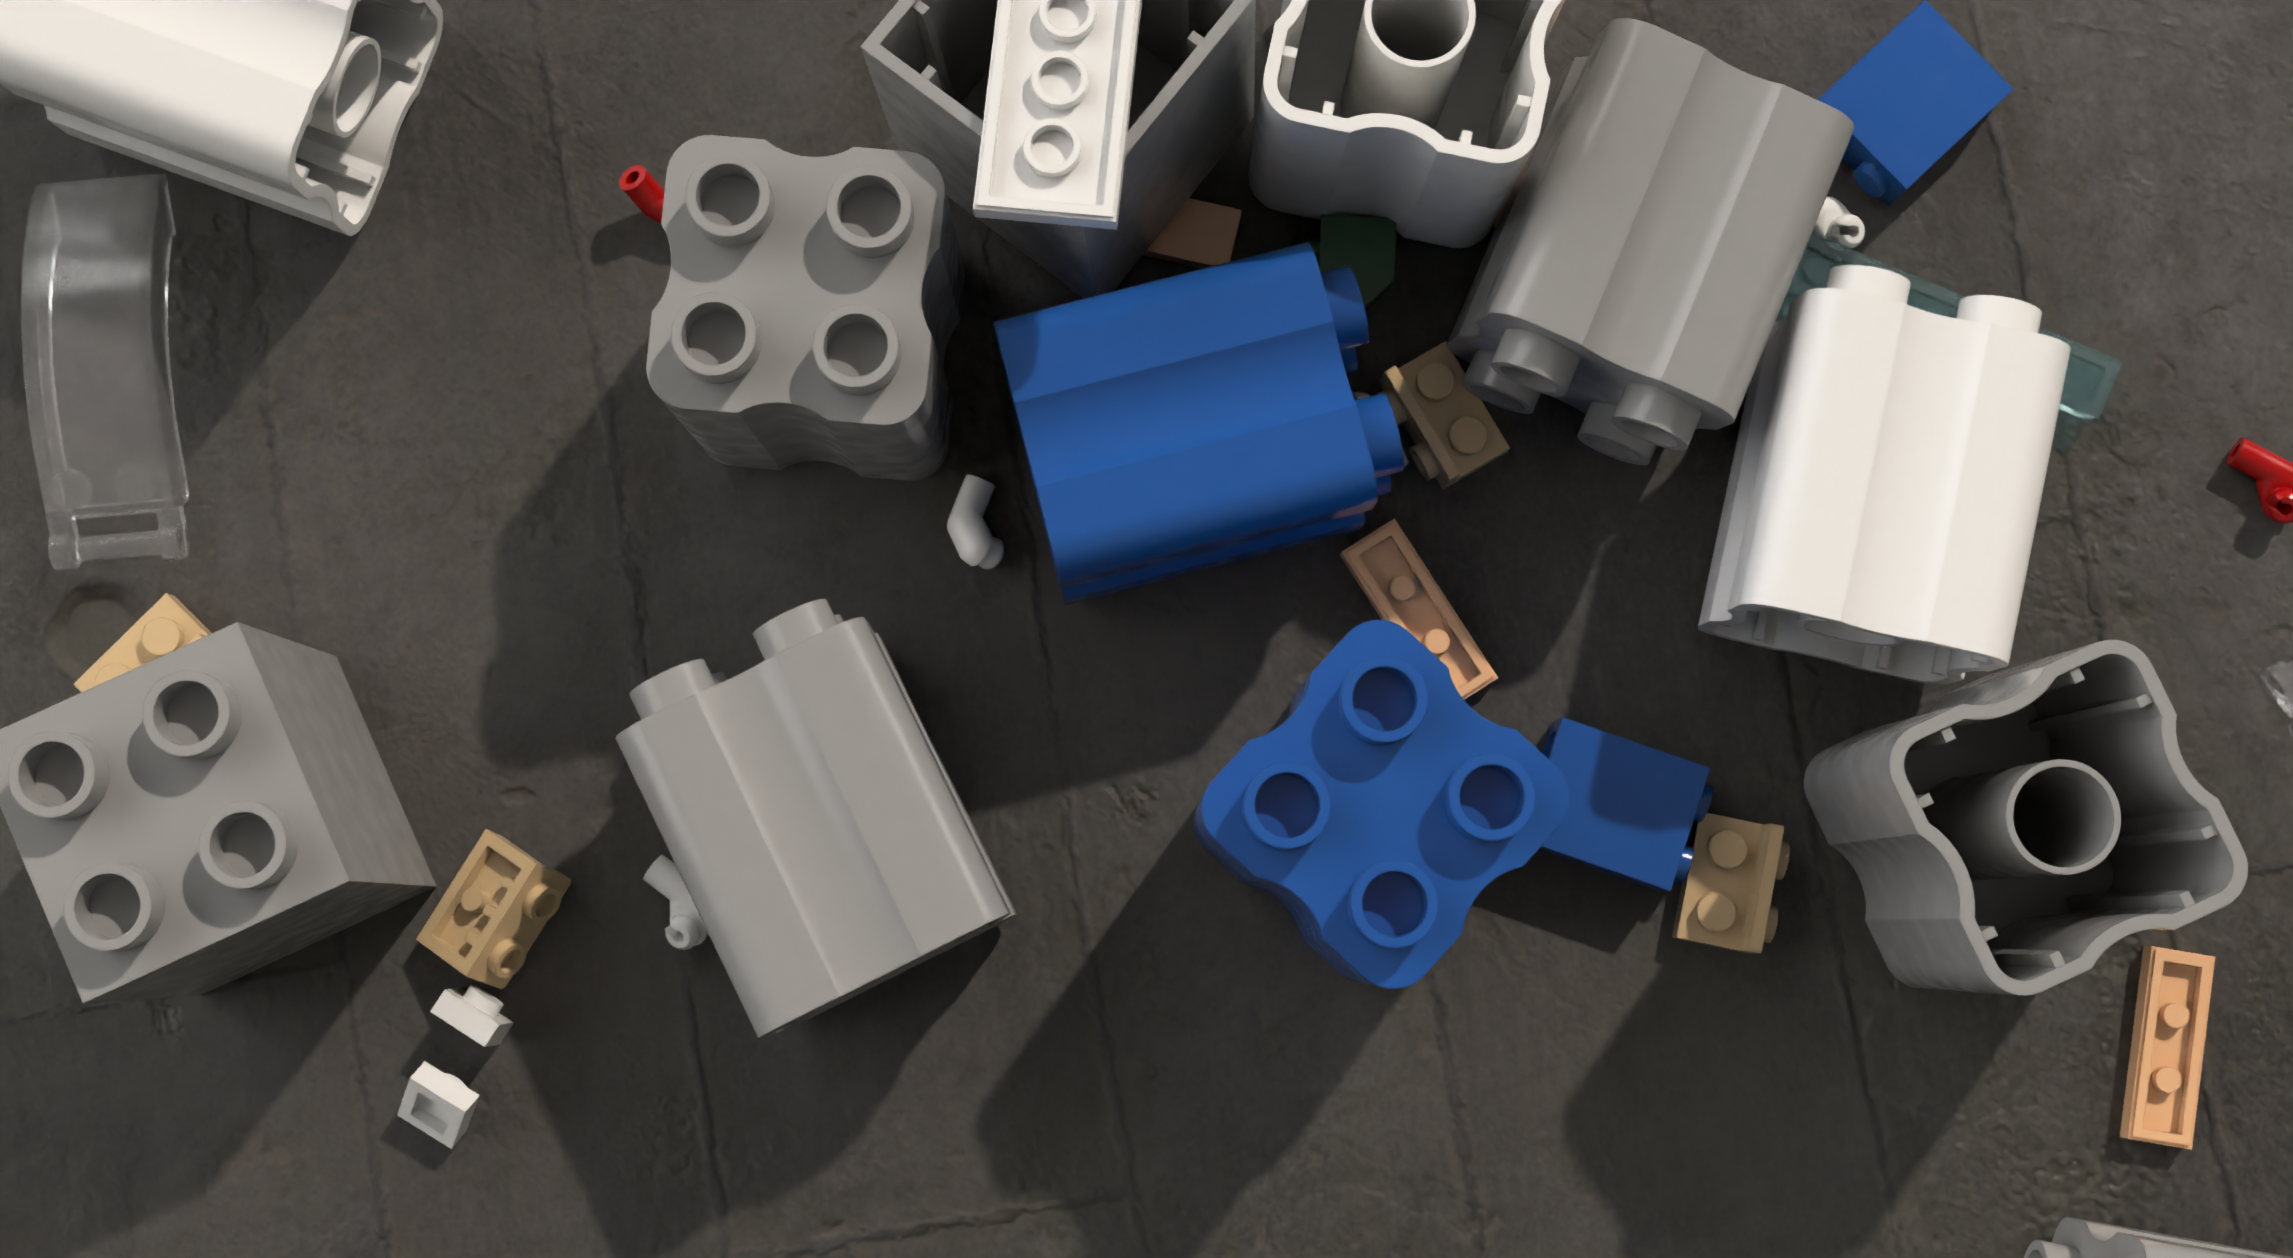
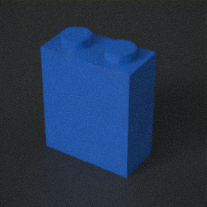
[1818,0,2013,206]
[1538,717,1713,892]

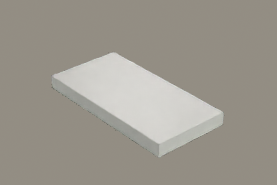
[973,0,1142,230]

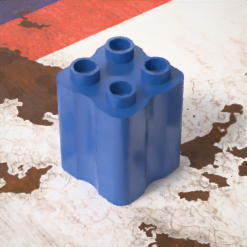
[993,242,1404,606]
[1194,620,1570,989]

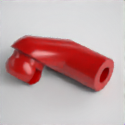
[619,165,665,224]
[2226,437,2293,524]

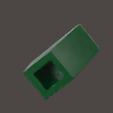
[1304,214,1397,312]

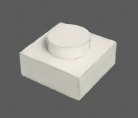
[430,985,514,1047]
[397,1061,480,1149]

